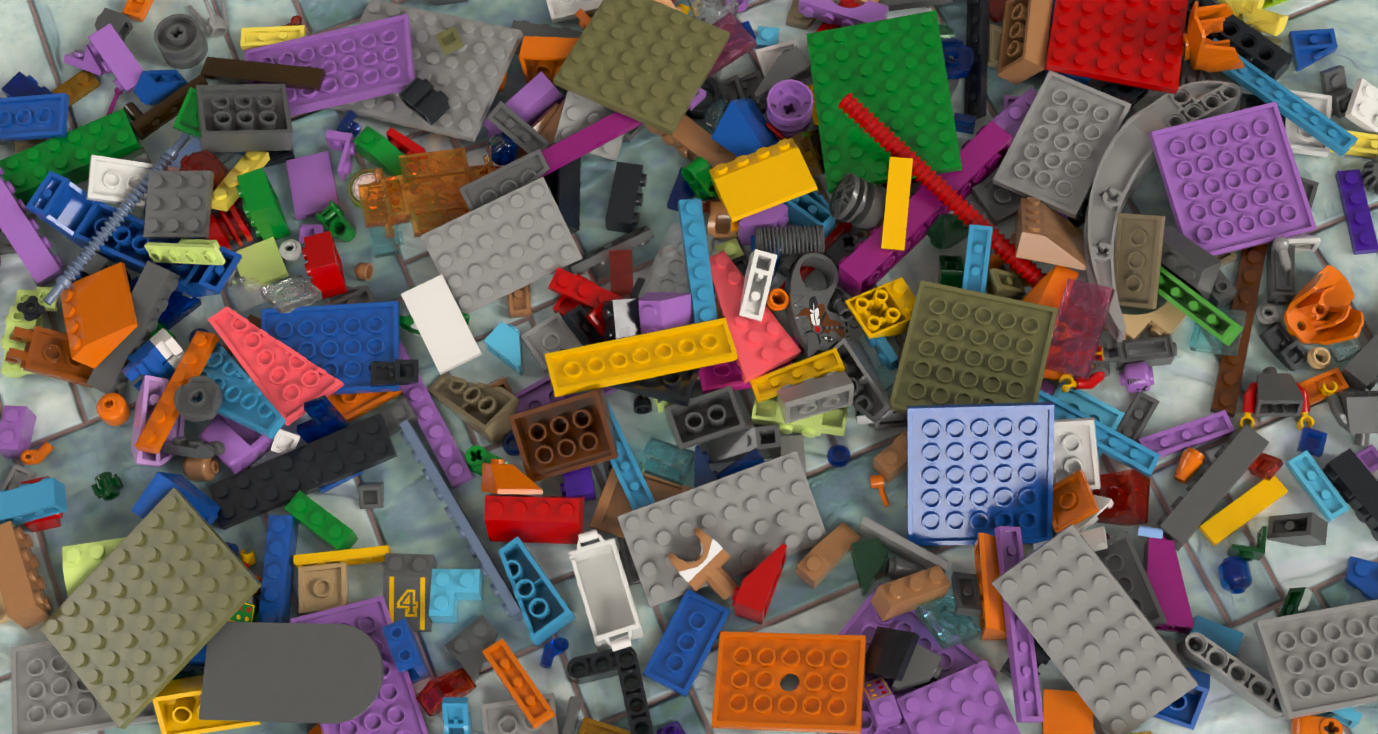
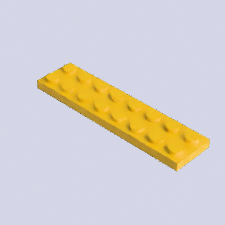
[544,317,738,397]

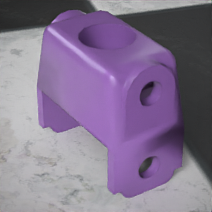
[199,413,274,474]

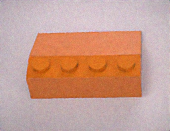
[60,262,138,369]

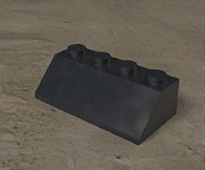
[543,157,581,234]

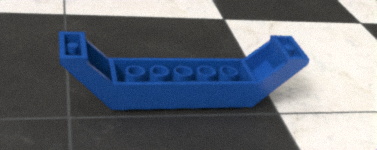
[26,171,242,298]

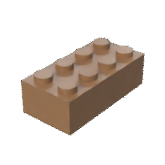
[997,0,1053,85]
[0,521,53,629]

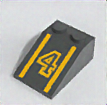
[383,553,438,632]

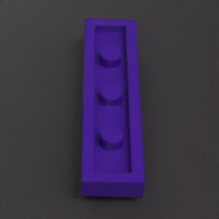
[1335,169,1378,255]

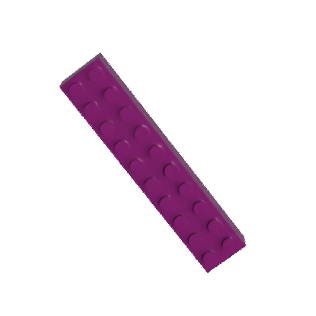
[837,121,1012,298]

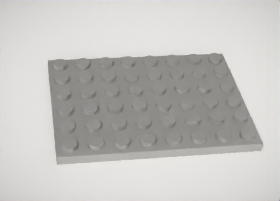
[328,0,523,142]

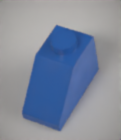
[133,69,188,105]

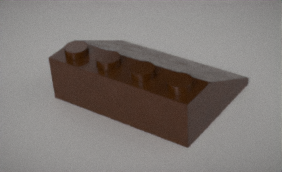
[508,388,619,482]

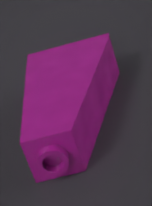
[1143,536,1194,634]

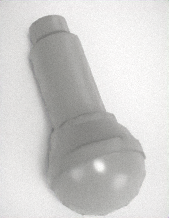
[1273,236,1291,271]

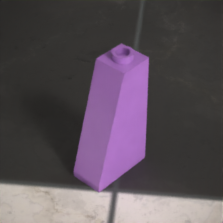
[483,71,565,143]

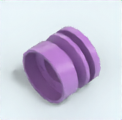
[766,79,814,138]

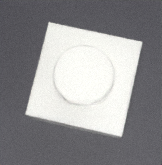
[271,428,301,454]

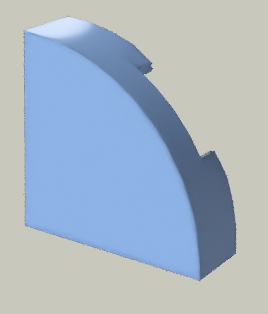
[1138,525,1163,539]

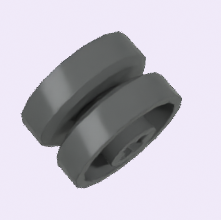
[154,14,208,70]

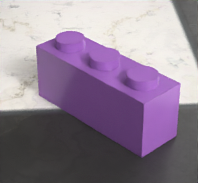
[88,24,144,94]

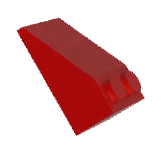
[732,544,787,624]

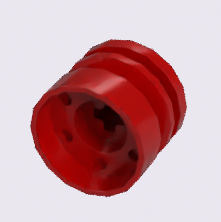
[209,204,253,250]

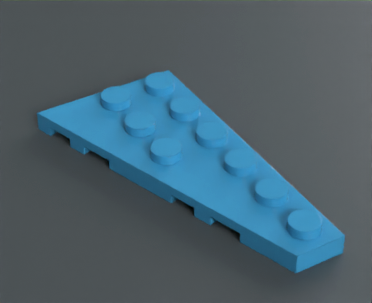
[193,342,286,439]

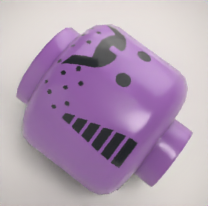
[1119,361,1154,393]

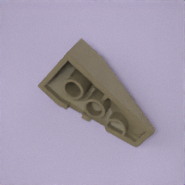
[427,374,519,446]

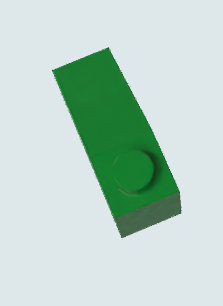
[353,126,421,188]

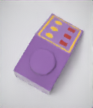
[863,677,902,732]

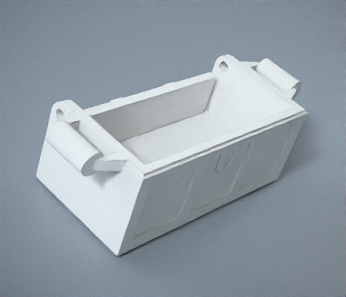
[568,529,644,652]

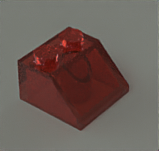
[1093,469,1150,526]

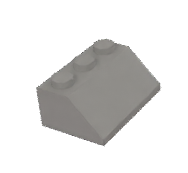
[777,371,854,424]

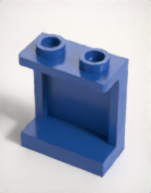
[382,618,431,684]

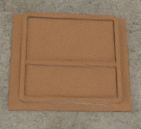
[590,468,692,539]

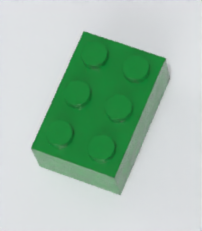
[236,167,291,240]

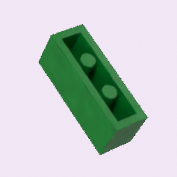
[284,490,358,551]

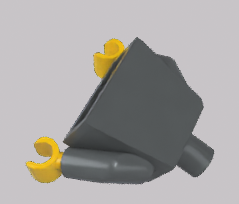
[1321,381,1378,446]

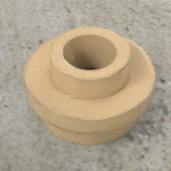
[1307,347,1331,370]

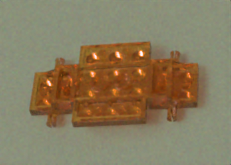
[358,148,501,239]

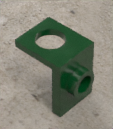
[1227,526,1267,562]

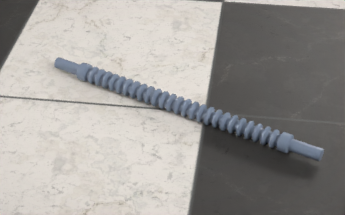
[43,133,191,306]

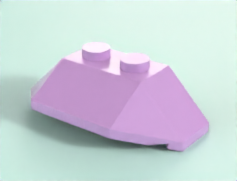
[131,375,185,468]

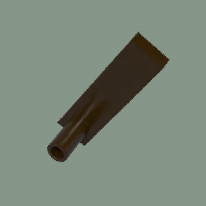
[123,74,209,140]

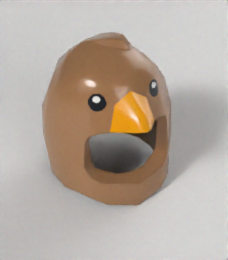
[707,201,743,239]

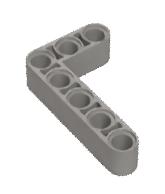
[1179,632,1283,718]

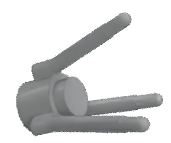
[188,0,230,37]

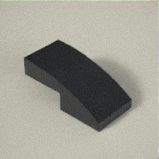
[1259,322,1307,372]
[370,359,419,387]

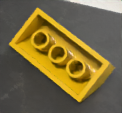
[152,675,261,734]

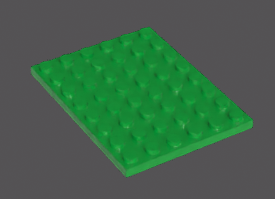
[806,10,962,193]

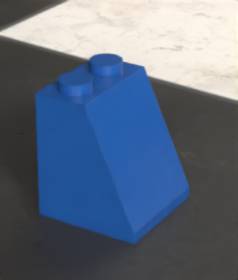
[711,98,779,157]
[131,472,221,525]

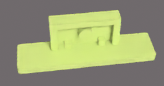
[144,239,226,265]

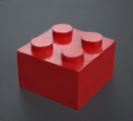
[302,231,347,299]

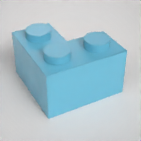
[429,569,484,624]

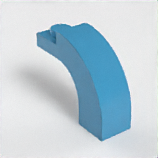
[442,697,472,734]

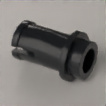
[1068,198,1088,227]

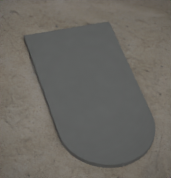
[199,622,384,724]

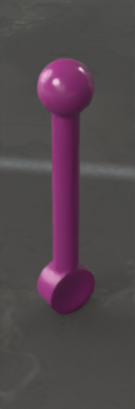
[106,87,123,115]

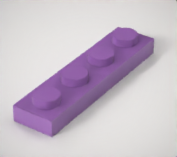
[1137,410,1235,459]

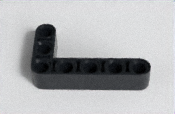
[567,647,654,734]

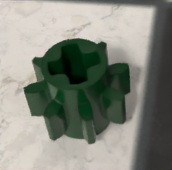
[91,472,124,501]

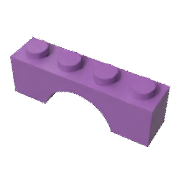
[798,0,889,27]

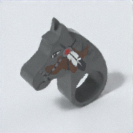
[784,253,862,360]

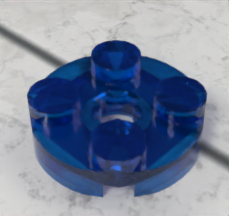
[941,38,974,80]

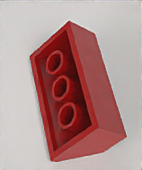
[484,494,585,544]

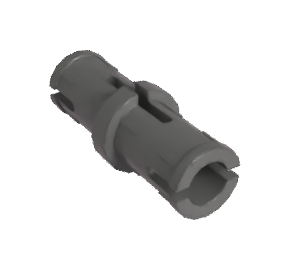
[830,289,854,322]

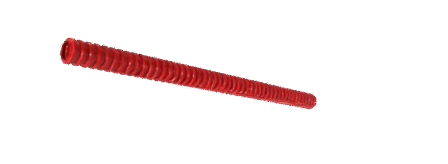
[838,93,1100,334]

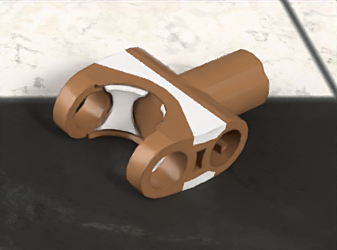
[667,527,739,600]

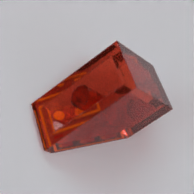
[416,668,477,717]

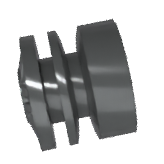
[829,173,887,231]

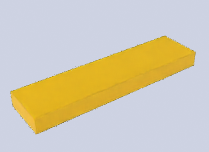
[881,157,913,251]
[749,348,845,403]
[1198,473,1288,547]
[293,545,393,568]

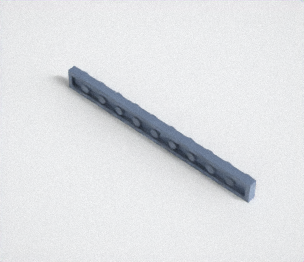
[399,419,523,621]

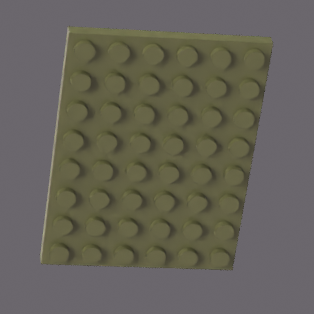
[40,488,262,729]

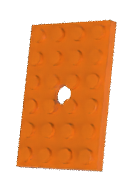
[711,631,867,734]

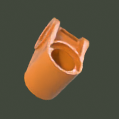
[1291,715,1343,734]

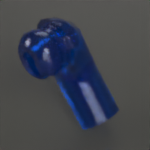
[539,637,569,669]

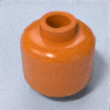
[96,393,131,426]

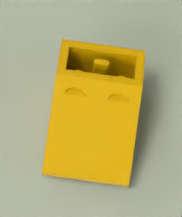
[845,277,916,339]

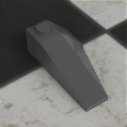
[832,337,892,423]

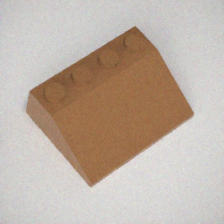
[1015,197,1086,270]

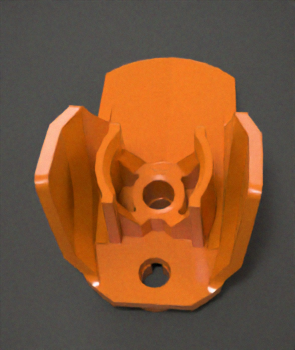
[1182,1,1244,72]
[1284,265,1364,345]

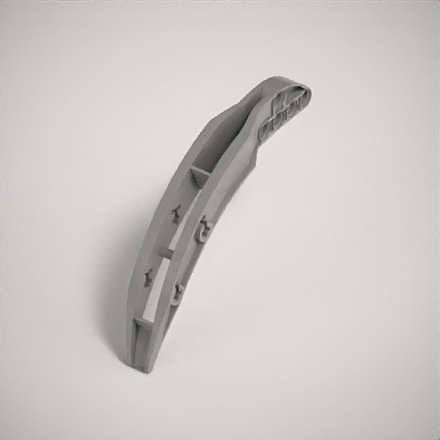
[1083,80,1241,342]

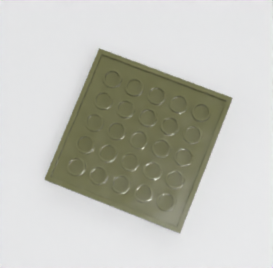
[553,0,730,136]
[890,280,1059,414]

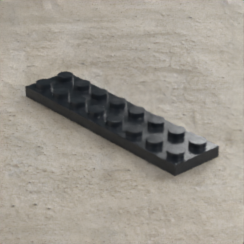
[208,413,397,530]

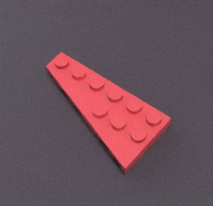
[709,251,801,384]
[208,306,344,426]

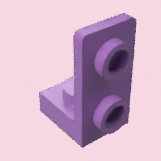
[325,130,357,181]

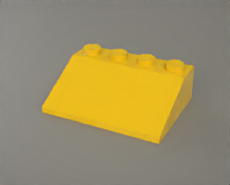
[709,138,817,222]

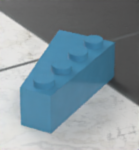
[498,536,577,646]

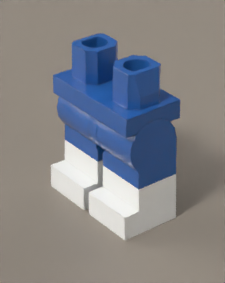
[122,328,185,391]

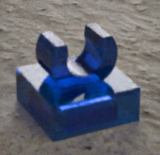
[336,110,362,138]

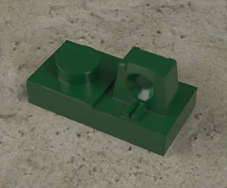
[1279,587,1313,617]

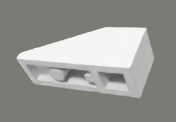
[739,249,777,322]

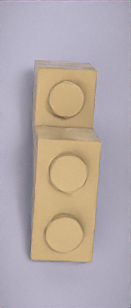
[1094,301,1186,341]

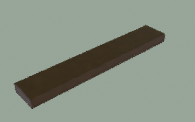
[200,57,326,91]

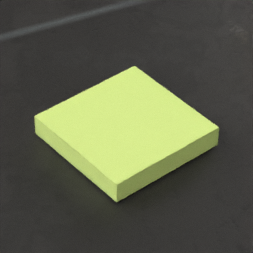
[236,237,289,293]

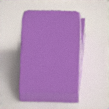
[64,44,112,76]

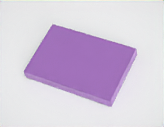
[286,151,340,220]

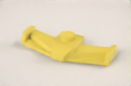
[1217,0,1289,36]

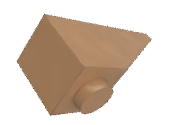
[796,522,861,589]

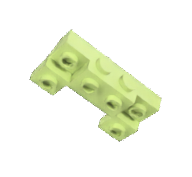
[1,287,58,378]
[751,396,849,438]

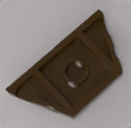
[793,130,825,177]

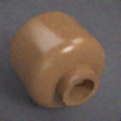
[182,455,220,482]

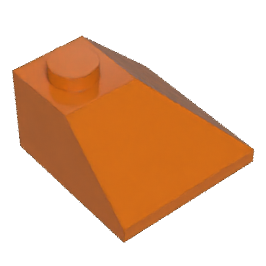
[481,459,543,494]

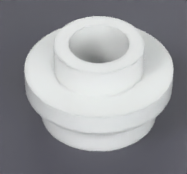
[279,239,302,261]

